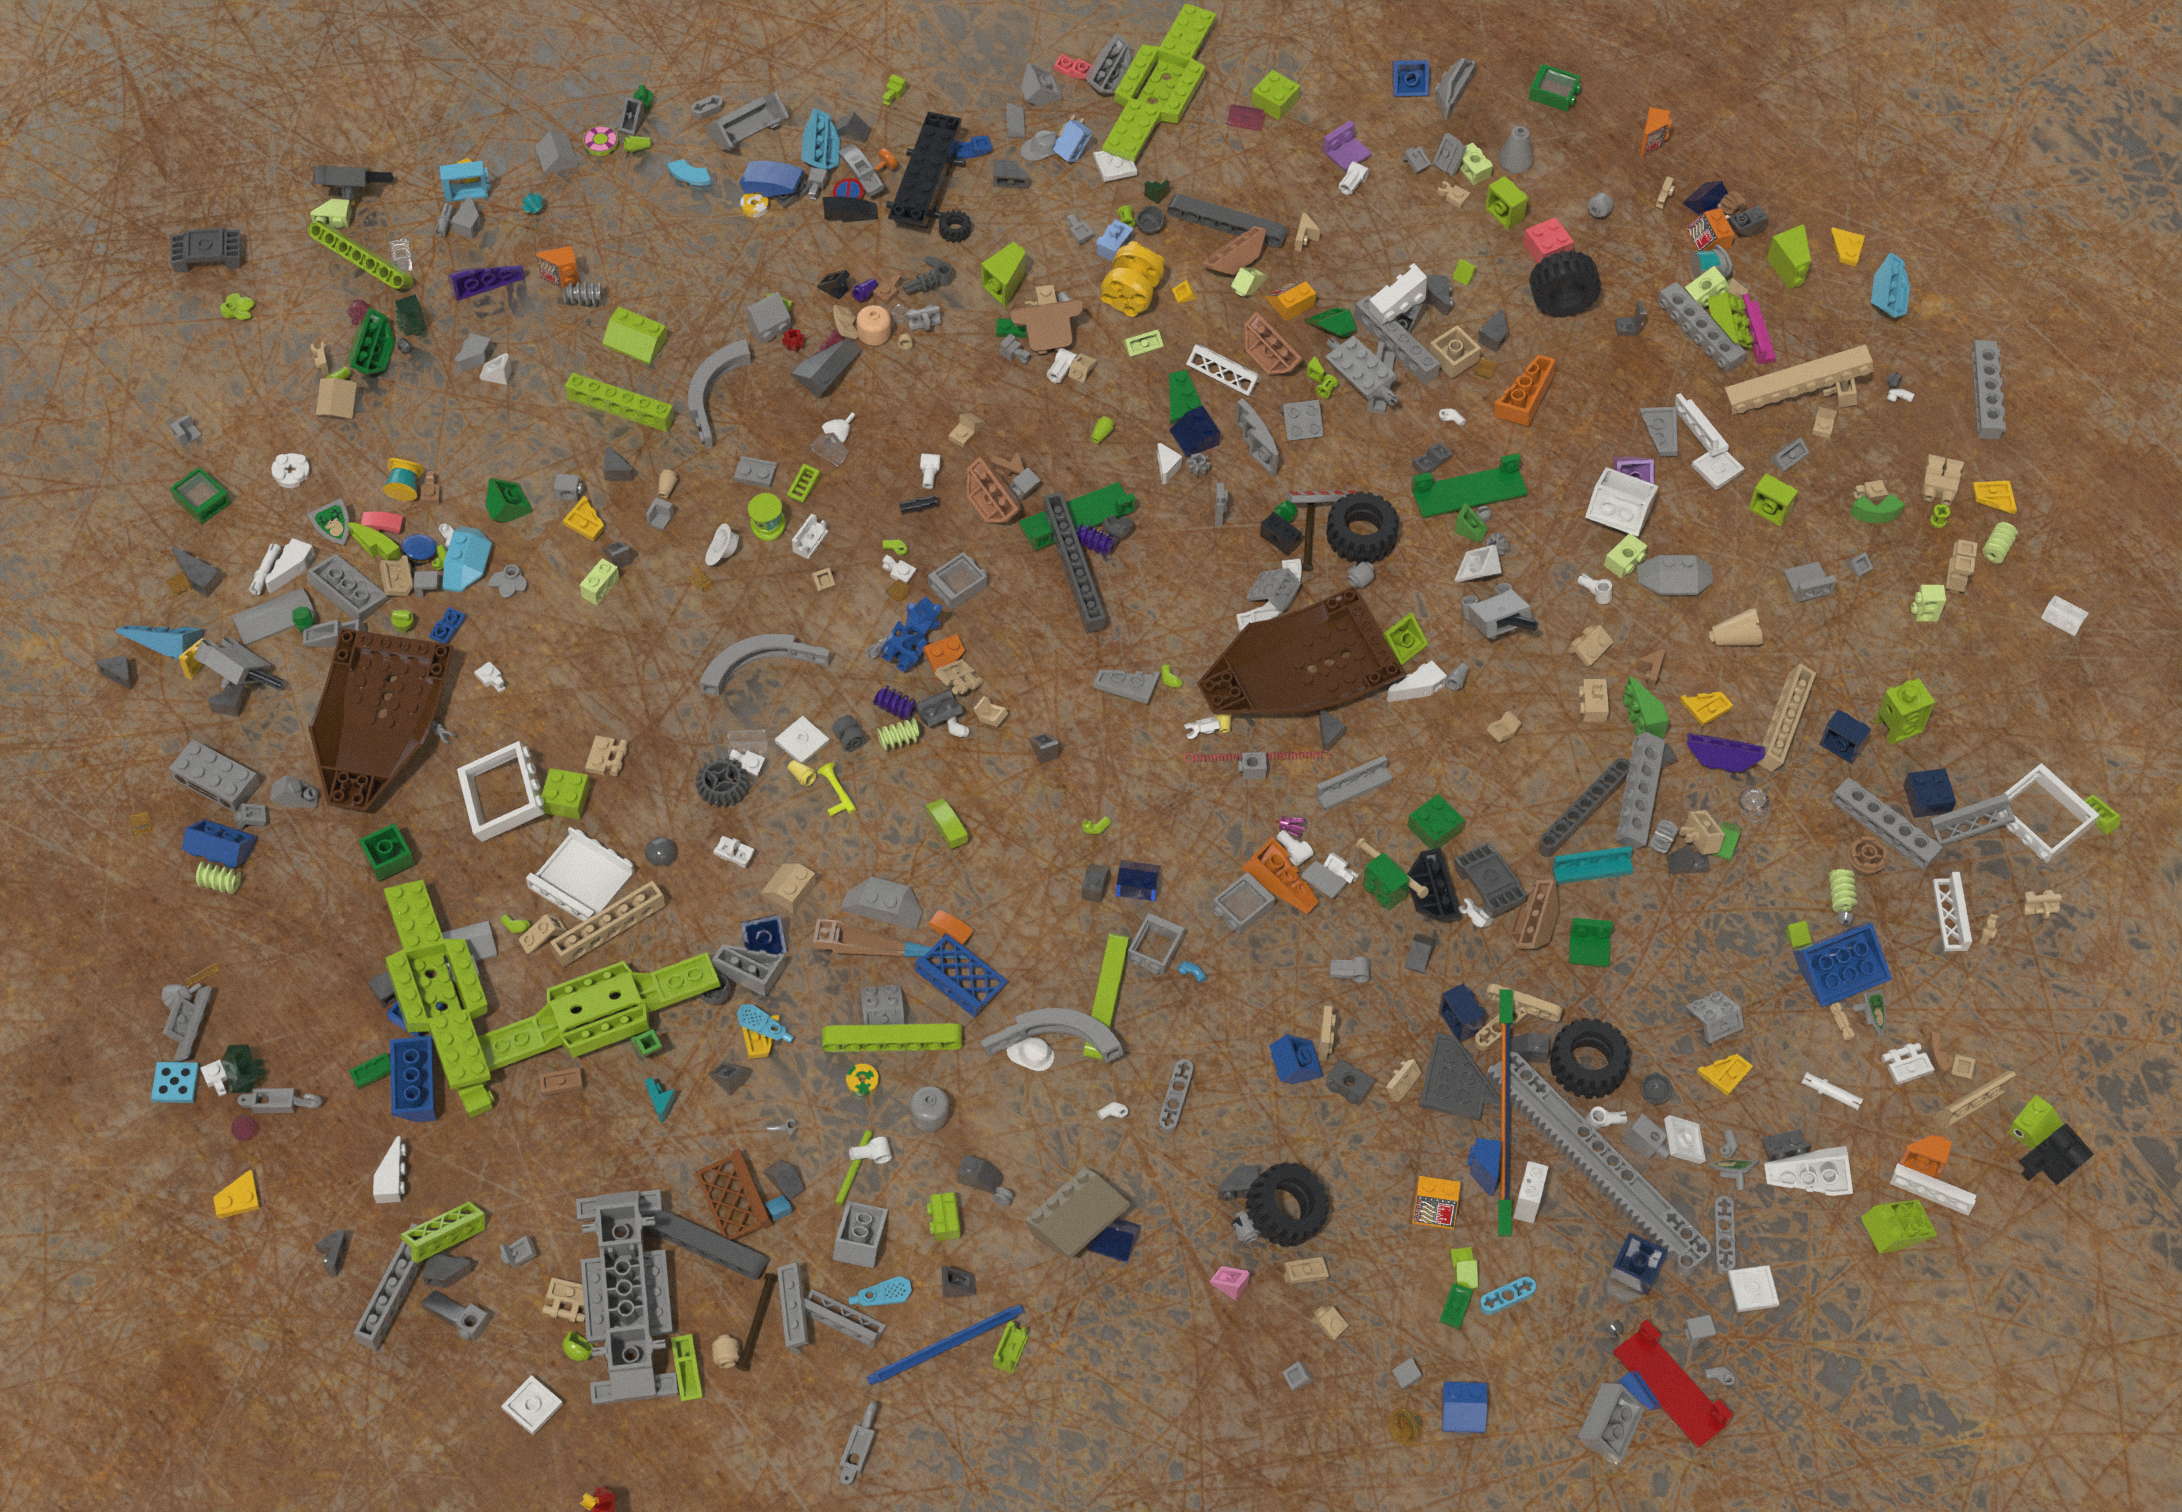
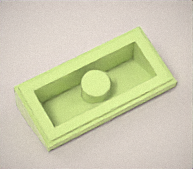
[1123,329,1164,357]

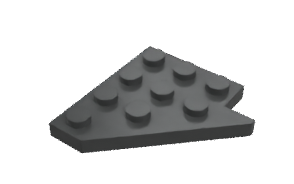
[1419,1032,1501,1121]

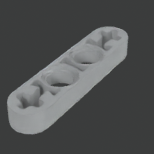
[1159,1059,1193,1133]
[1713,1196,1736,1275]

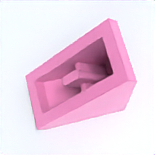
[1209,1266,1250,1301]

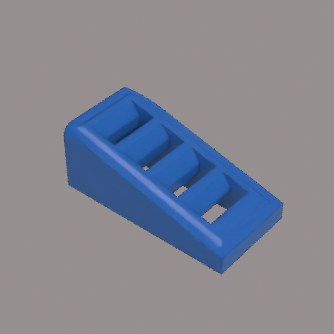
[1618,1371,1661,1410]

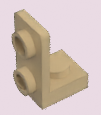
[519,914,568,954]

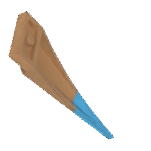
[813,919,974,959]

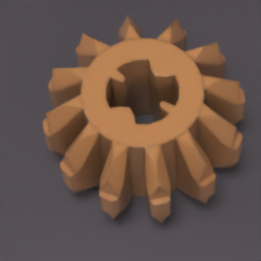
[1717,191,1746,222]

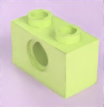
[1459,143,1493,185]
[1685,266,1730,308]
[1604,534,1647,579]

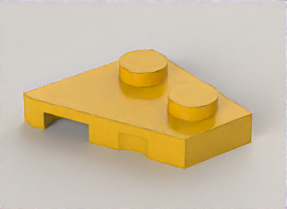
[1830,227,1865,266]
[1972,480,2017,514]
[563,496,605,542]
[178,638,204,680]
[1679,692,1733,727]
[740,1015,779,1060]
[1696,1054,1753,1096]
[213,1170,260,1219]

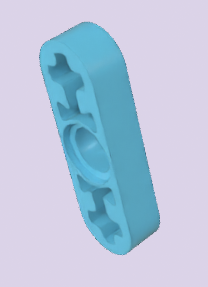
[1479,1277,1536,1315]

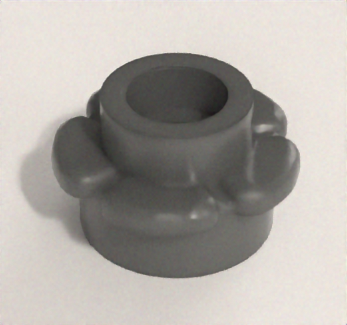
[1887,372,1902,389]

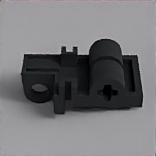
[2019,1123,2094,1186]

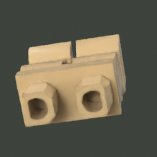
[1921,454,1964,506]
[1946,539,1978,594]

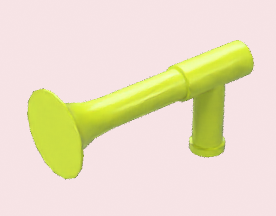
[817,762,856,817]

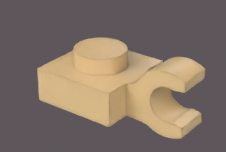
[311,342,329,375]
[1853,480,1888,501]

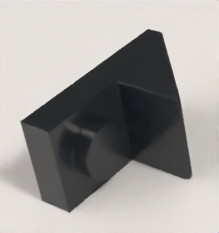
[817,270,850,299]

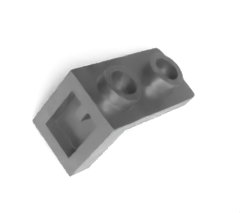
[1615,300,1646,336]

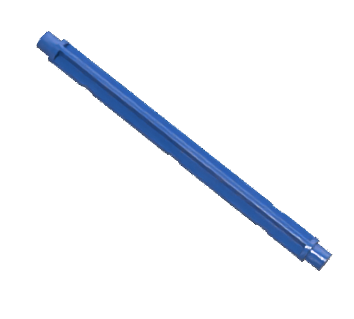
[867,1304,1023,1386]

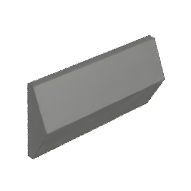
[231,587,317,647]
[425,921,497,975]

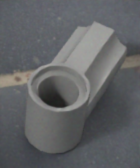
[1330,957,1369,983]

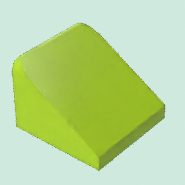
[1453,259,1476,286]
[1307,356,1324,383]
[1785,921,1812,949]

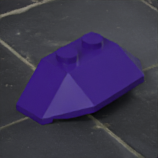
[1687,733,1765,772]

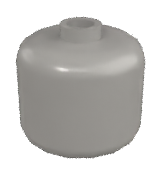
[910,1086,949,1132]

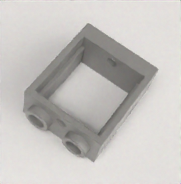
[1127,913,1185,976]

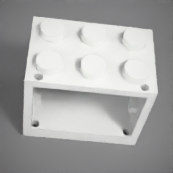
[1585,467,1659,536]

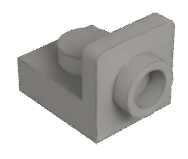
[1401,146,1431,174]
[234,803,266,830]

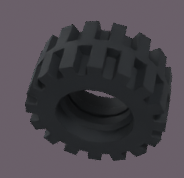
[939,210,971,243]

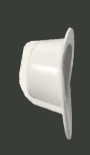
[705,523,739,566]
[1007,1037,1054,1071]

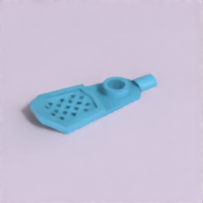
[737,1004,794,1043]
[848,1276,912,1307]

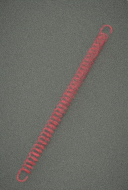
[1184,750,1331,762]

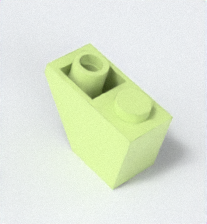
[310,199,352,228]

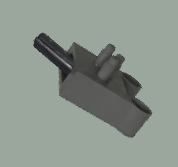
[313,165,393,200]

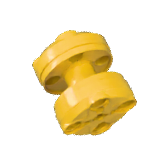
[1100,241,1165,317]

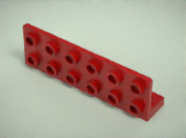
[1613,1319,1734,1448]

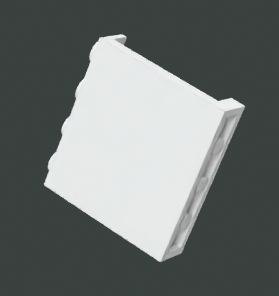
[526,827,635,922]

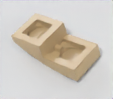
[833,304,858,339]

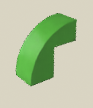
[1850,493,1905,523]
[629,1029,662,1058]

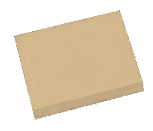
[316,378,357,419]

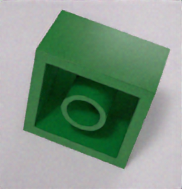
[1407,794,1465,850]
[359,823,415,881]
[1363,852,1410,911]

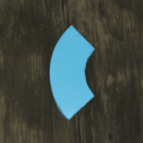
[667,159,711,186]

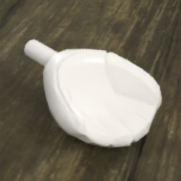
[822,412,855,443]

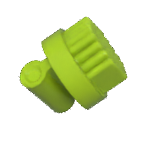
[392,610,414,633]

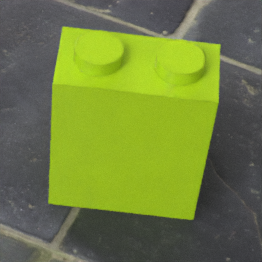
[1767,224,1811,289]
[981,242,1026,307]

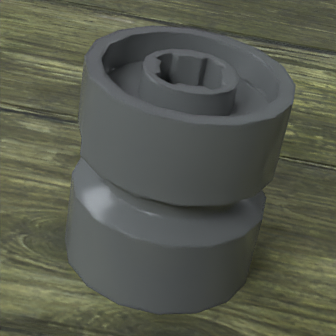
[832,715,867,752]

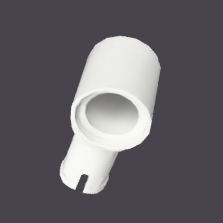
[920,453,940,489]
[1577,573,1612,604]
[1277,830,1314,866]
[1584,1106,1627,1131]
[849,1137,892,1164]

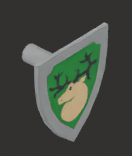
[307,498,349,545]
[1853,989,1886,1037]
[1707,1160,1760,1190]

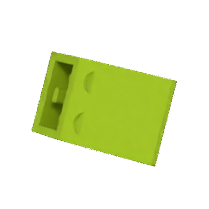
[1707,292,1753,350]
[1861,1199,1938,1254]

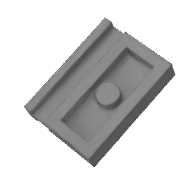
[1433,133,1468,177]
[734,456,777,488]
[1215,483,1228,527]

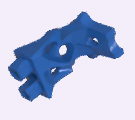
[881,596,943,672]

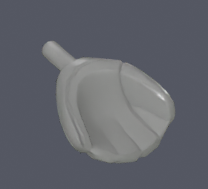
[162,982,202,1010]

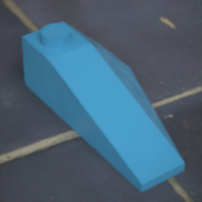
[116,625,203,660]

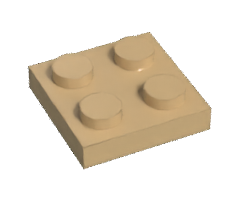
[1318,1006,1336,1061]

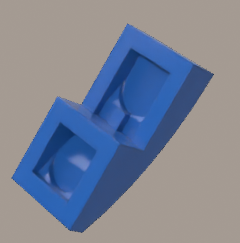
[955,136,992,159]

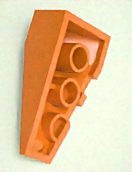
[1241,837,1319,914]

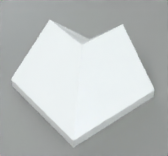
[1455,545,1502,582]

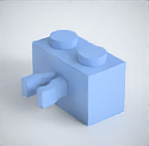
[1053,120,1093,162]
[1096,219,1134,262]

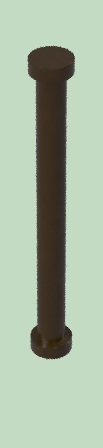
[1301,502,1315,571]
[736,1273,777,1371]

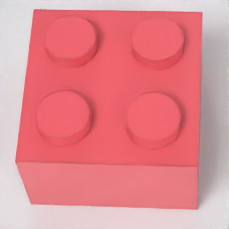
[1523,217,1574,263]

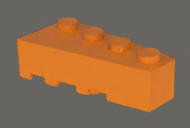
[1494,355,1556,427]

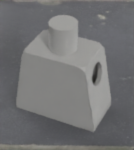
[1621,1114,1670,1160]

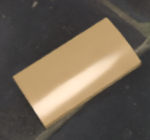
[1933,1071,2016,1130]

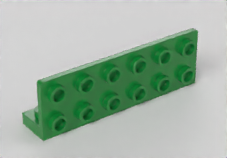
[1411,453,1528,518]
[1019,482,1136,551]

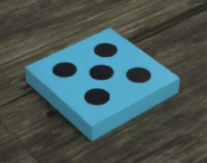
[151,1062,199,1103]

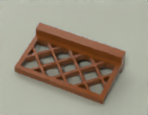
[695,1148,773,1242]

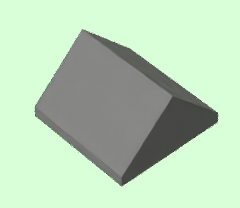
[535,131,578,174]

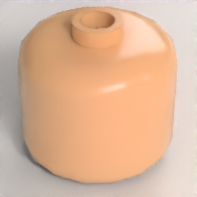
[856,305,891,346]

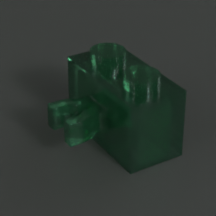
[394,294,426,337]
[222,1044,266,1093]

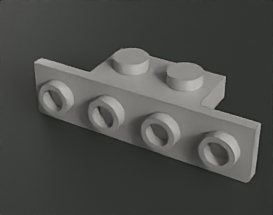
[163,986,212,1062]

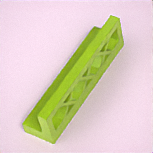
[401,1201,485,1263]

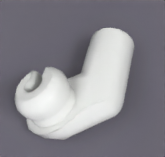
[1887,389,1915,402]
[946,716,969,737]
[1097,1102,1128,1120]

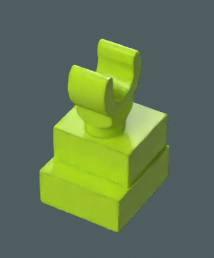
[882,74,907,106]

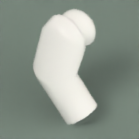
[1439,409,1466,427]
[439,523,454,550]

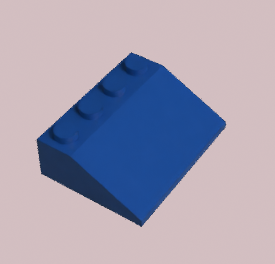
[1793,923,1892,1007]

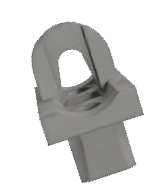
[907,305,941,331]

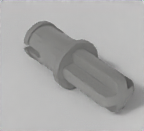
[434,203,454,237]

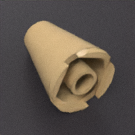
[1709,608,1763,645]

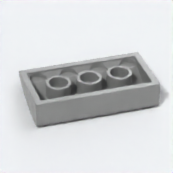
[307,554,388,622]

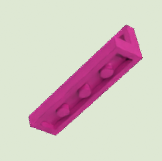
[1742,294,1776,364]

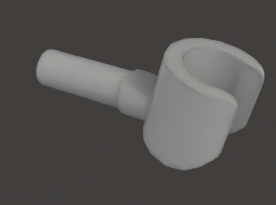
[767,1119,796,1135]

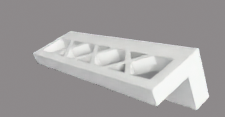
[1187,344,1263,396]
[1675,393,1729,457]
[1932,872,1972,951]
[1890,1163,1976,1216]

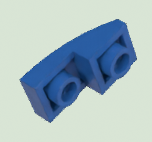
[429,607,467,644]

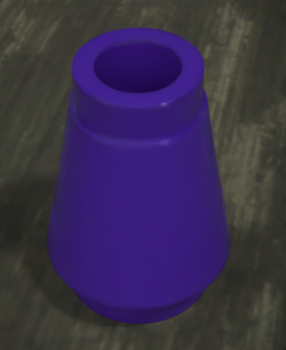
[852,278,878,302]

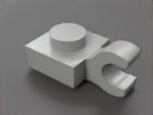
[1066,214,1094,245]

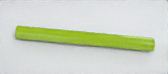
[835,1130,873,1206]

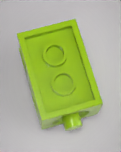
[1874,678,1935,746]

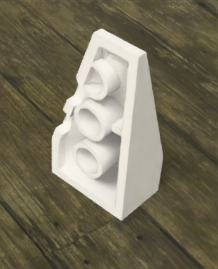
[1764,1146,1853,1196]

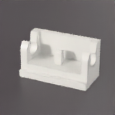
[792,513,828,560]

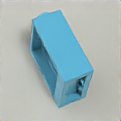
[440,161,491,202]

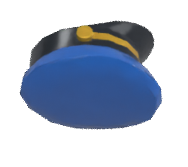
[402,534,437,566]

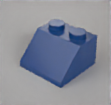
[1392,59,1429,96]
[1269,1034,1324,1084]
[1467,1138,1501,1196]
[1441,1382,1487,1433]

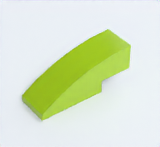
[347,522,402,561]
[925,798,968,849]
[671,1334,703,1402]

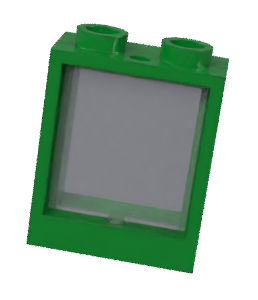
[1528,64,1582,112]
[170,467,231,525]

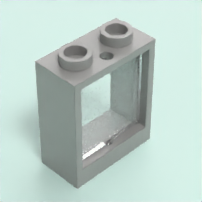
[928,552,988,611]
[1212,872,1275,935]

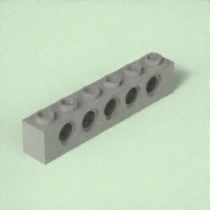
[1657,282,1747,373]
[1354,295,1440,385]
[1971,340,2006,439]
[1616,732,1665,850]
[1831,777,1943,872]
[353,1223,431,1350]

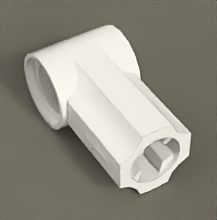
[1339,161,1370,195]
[1047,348,1078,383]

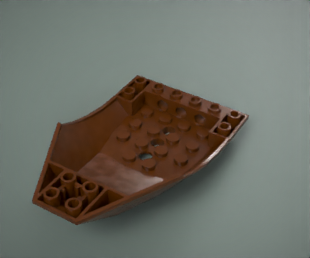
[1197,586,1405,715]
[308,628,454,811]

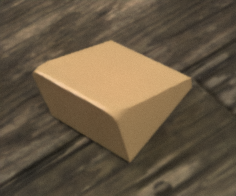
[810,567,836,591]
[1951,1054,1976,1079]

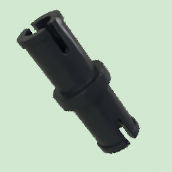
[899,495,938,514]

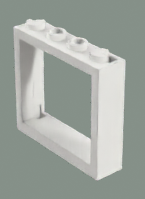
[457,741,545,842]
[1996,763,2099,863]

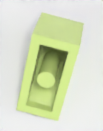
[1231,267,1268,297]

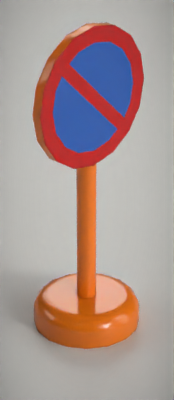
[833,148,898,199]

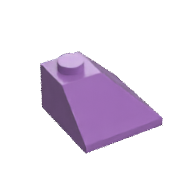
[1613,457,1654,484]

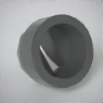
[397,337,413,353]
[1605,1319,1623,1338]

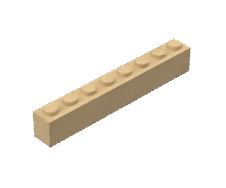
[1725,344,1873,415]

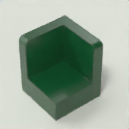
[1144,179,1170,204]

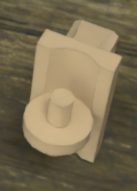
[2023,890,2062,919]

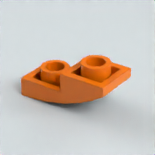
[927,910,974,945]

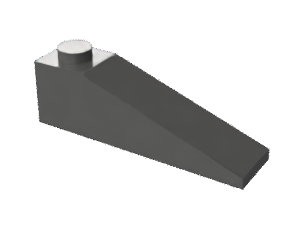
[791,337,862,399]

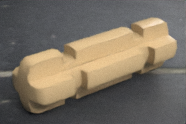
[1830,1002,1855,1040]

